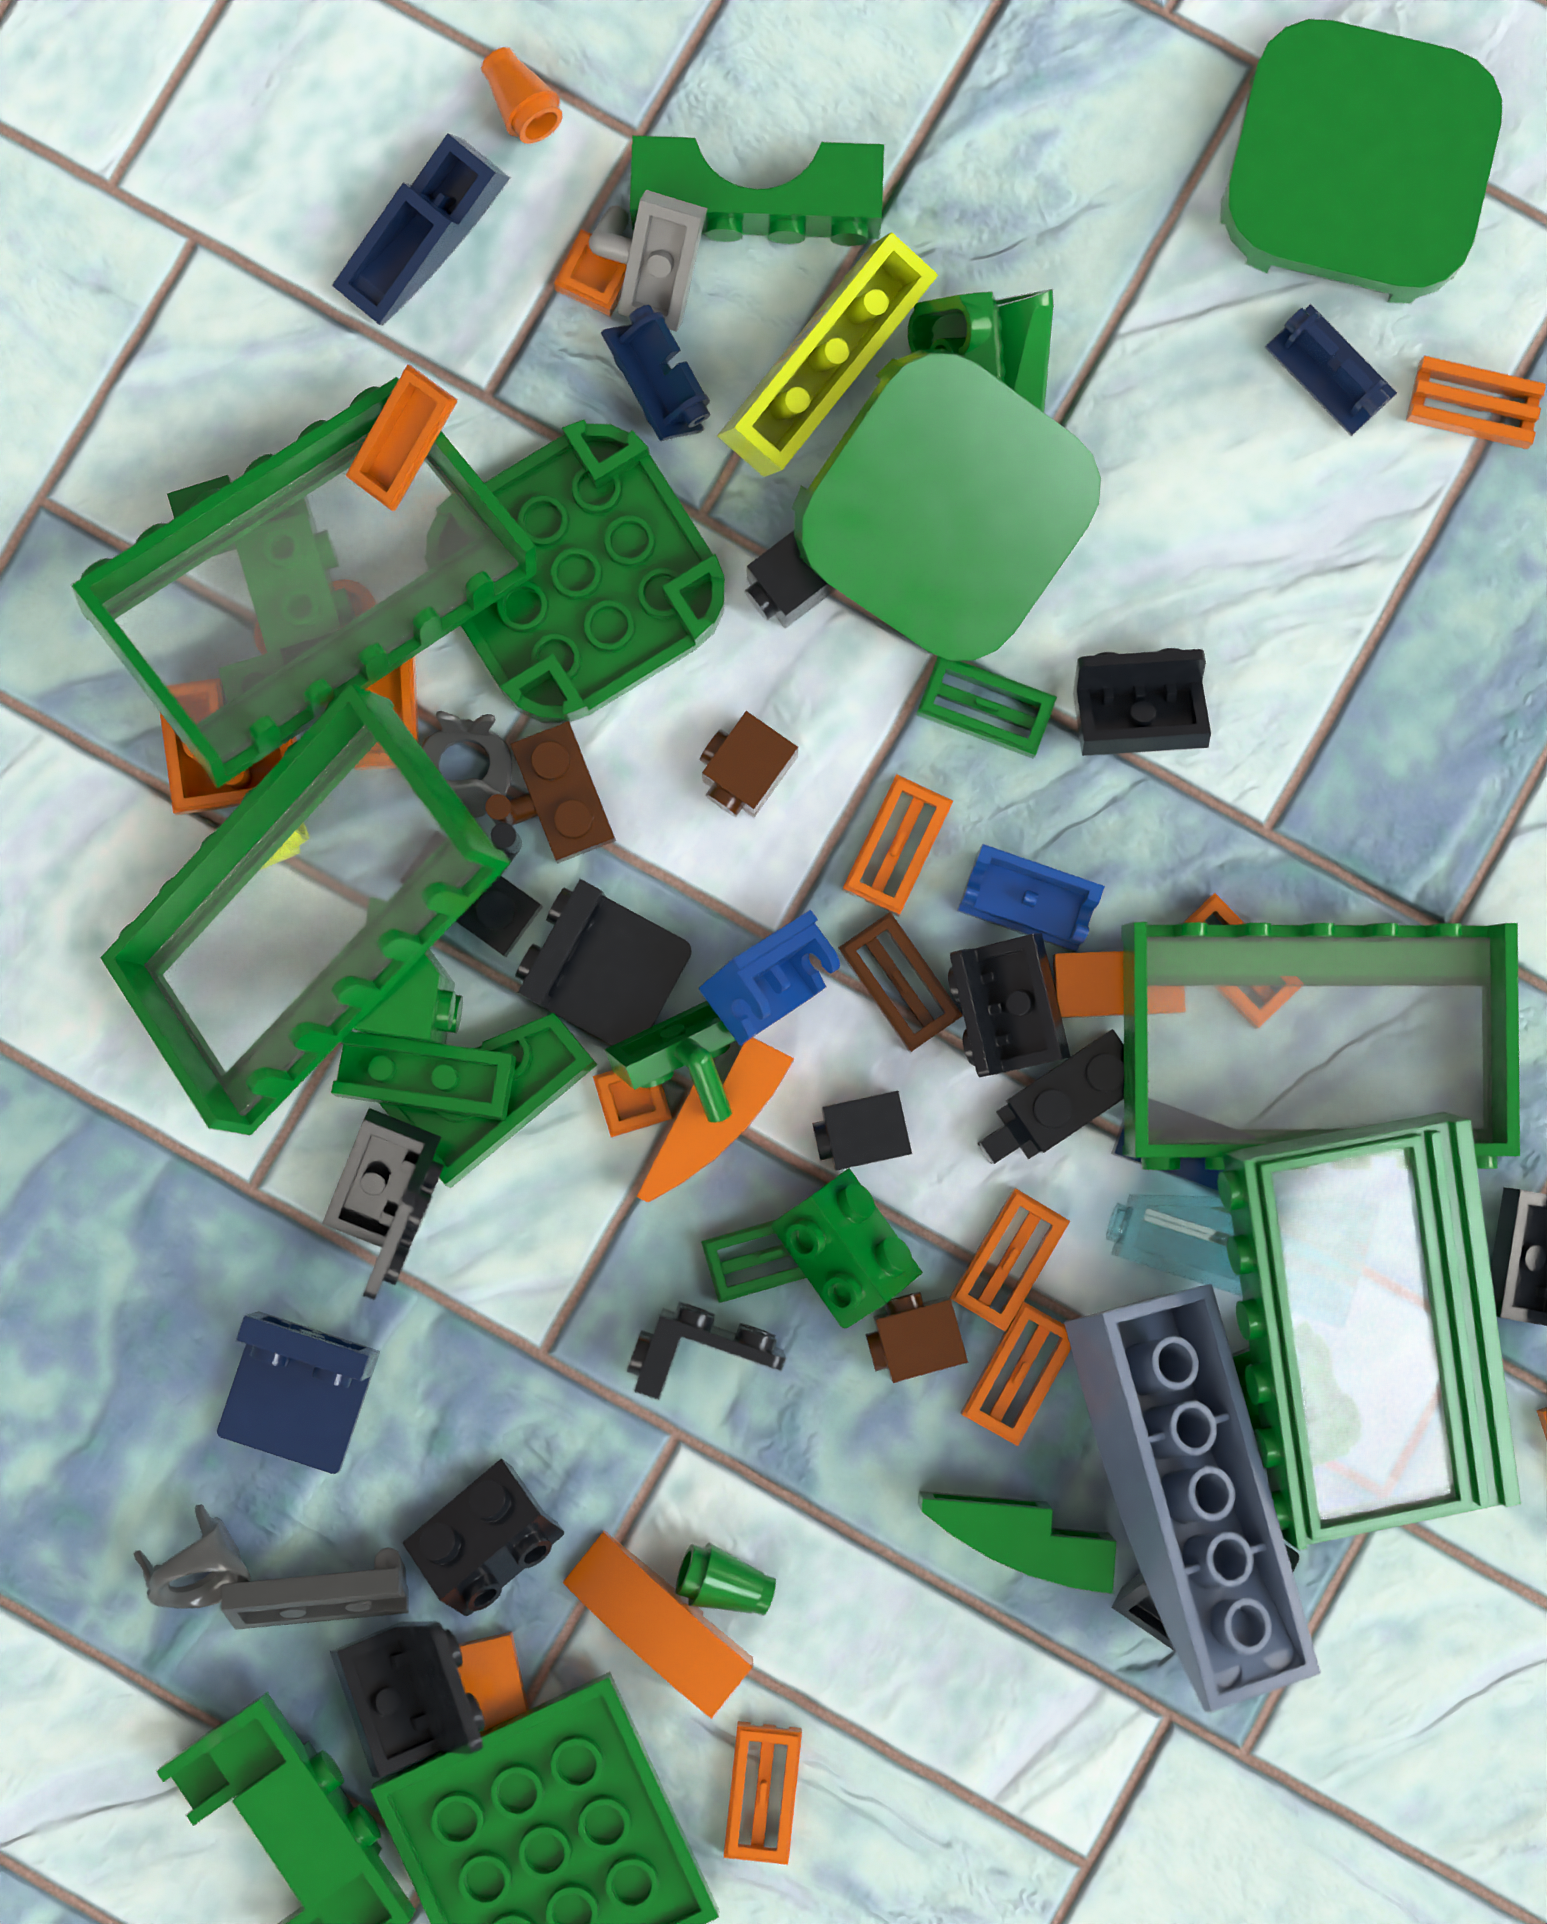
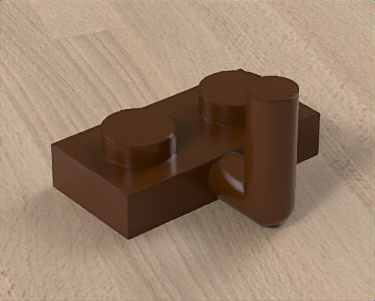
[485,721,616,864]

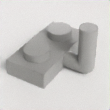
[589,190,707,332]

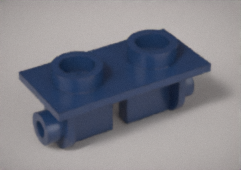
[1265,304,1397,436]
[600,305,710,441]

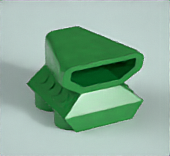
[907,289,1054,412]

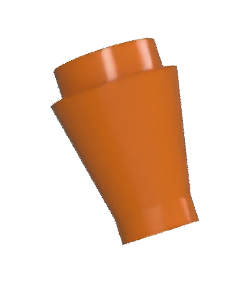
[481,47,563,144]

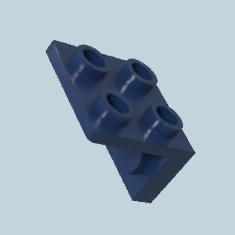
[217,1311,380,1474]

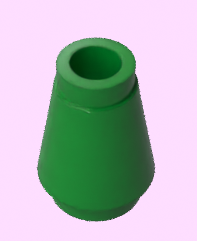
[675,1543,776,1616]

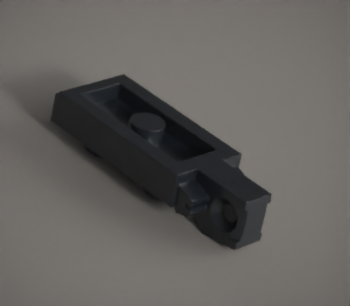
[977,1029,1149,1164]

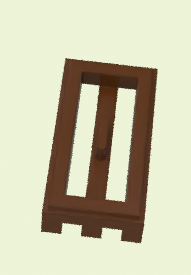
[838,912,963,1053]

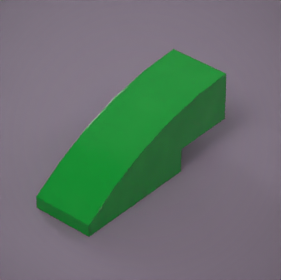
[918,1491,1117,1594]

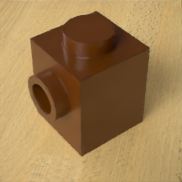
[699,711,799,818]
[865,1292,968,1383]

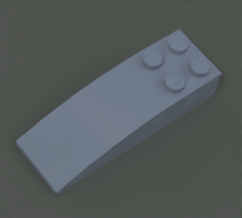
[1064,1284,1321,1712]

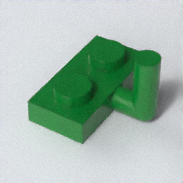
[604,1000,736,1123]

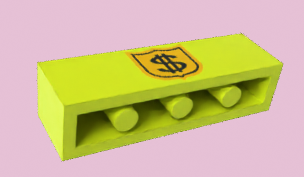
[717,232,938,477]

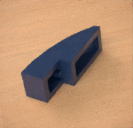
[332,133,510,325]

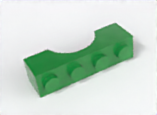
[629,135,884,246]

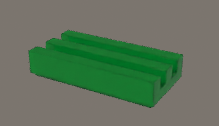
[916,656,1057,759]
[701,1219,806,1303]

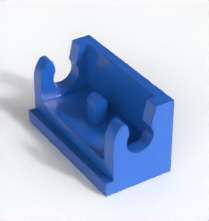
[957,844,1105,952]
[698,910,840,1046]

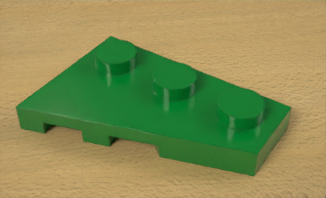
[379,1013,598,1188]

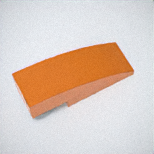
[636,1038,794,1202]
[562,1531,753,1719]

